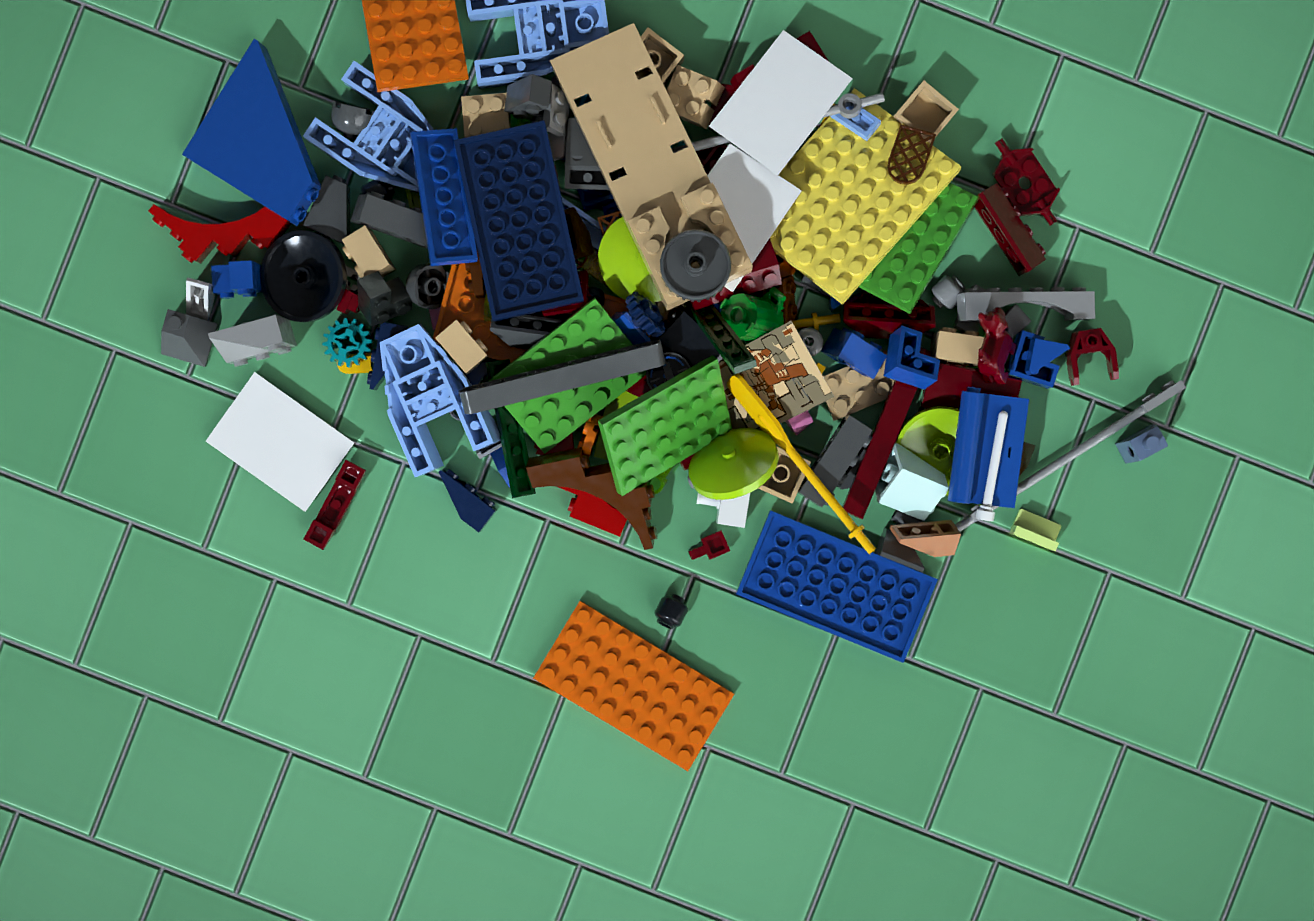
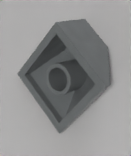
[161,309,218,367]
[874,528,924,572]

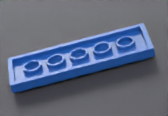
[410,128,478,266]

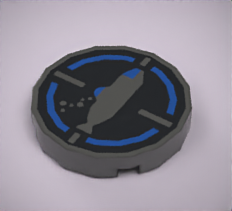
[646,352,691,390]

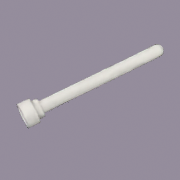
[975,411,1008,521]

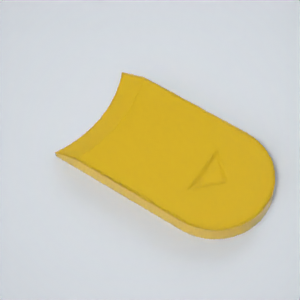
[337,353,373,374]

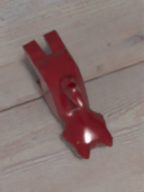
[978,307,1016,384]

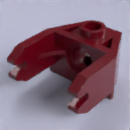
[1065,328,1119,386]

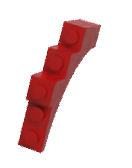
[148,204,292,263]
[534,432,627,537]

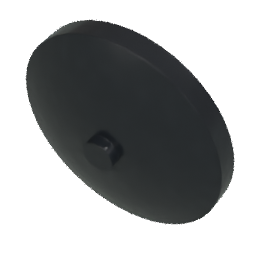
[260,230,347,322]

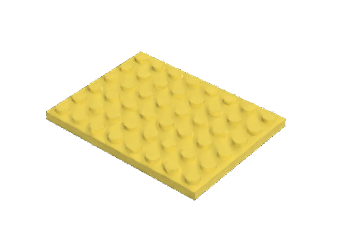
[770,88,961,305]

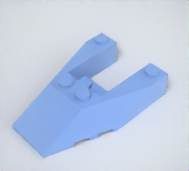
[466,0,609,89]
[303,61,434,192]
[380,324,501,477]

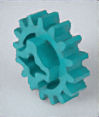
[322,318,373,368]

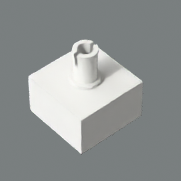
[696,493,750,528]

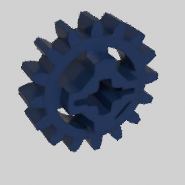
[625,291,666,338]

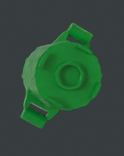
[720,287,786,345]

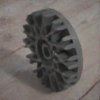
[660,229,731,302]

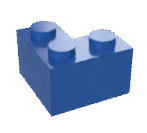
[211,260,263,299]
[884,326,940,390]
[821,327,887,379]
[1005,330,1060,389]

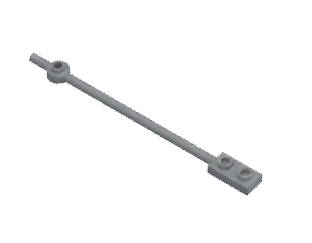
[616,93,885,178]
[955,380,1186,532]

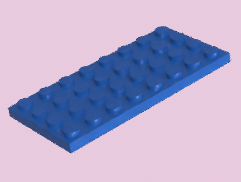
[736,510,938,663]

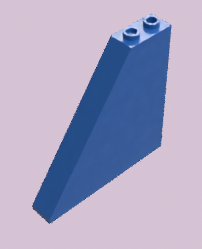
[182,39,321,226]

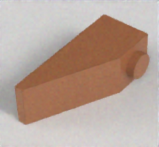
[890,520,961,557]

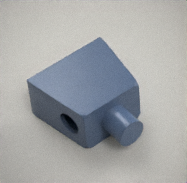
[1115,424,1168,464]

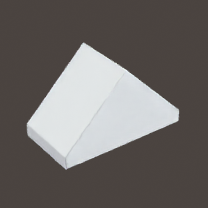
[186,278,216,320]

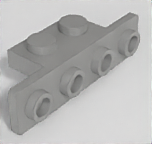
[543,75,570,161]

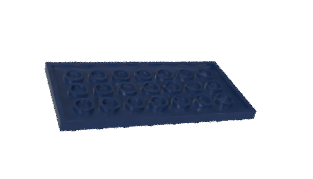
[454,120,584,322]

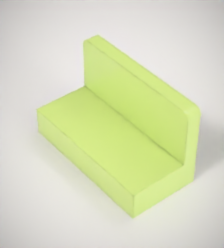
[1009,509,1061,551]

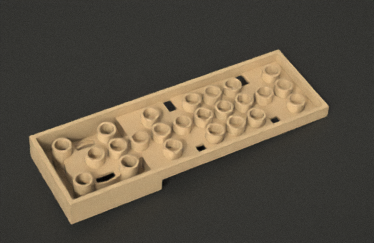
[550,23,753,310]

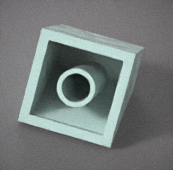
[875,443,949,521]

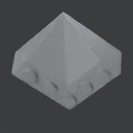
[208,315,297,367]

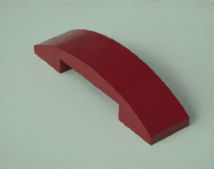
[303,459,366,550]

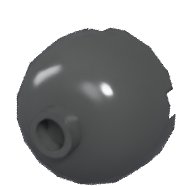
[331,102,375,140]
[405,263,449,309]

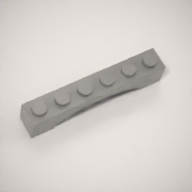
[957,287,1095,322]

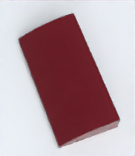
[921,361,1022,409]

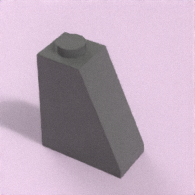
[303,175,350,244]

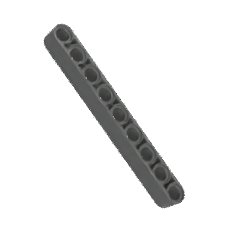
[458,340,666,414]

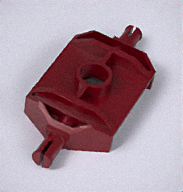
[993,138,1060,226]

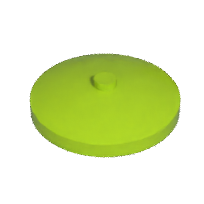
[598,217,662,303]
[896,406,959,495]
[688,428,779,500]

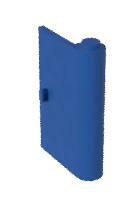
[947,387,1029,508]

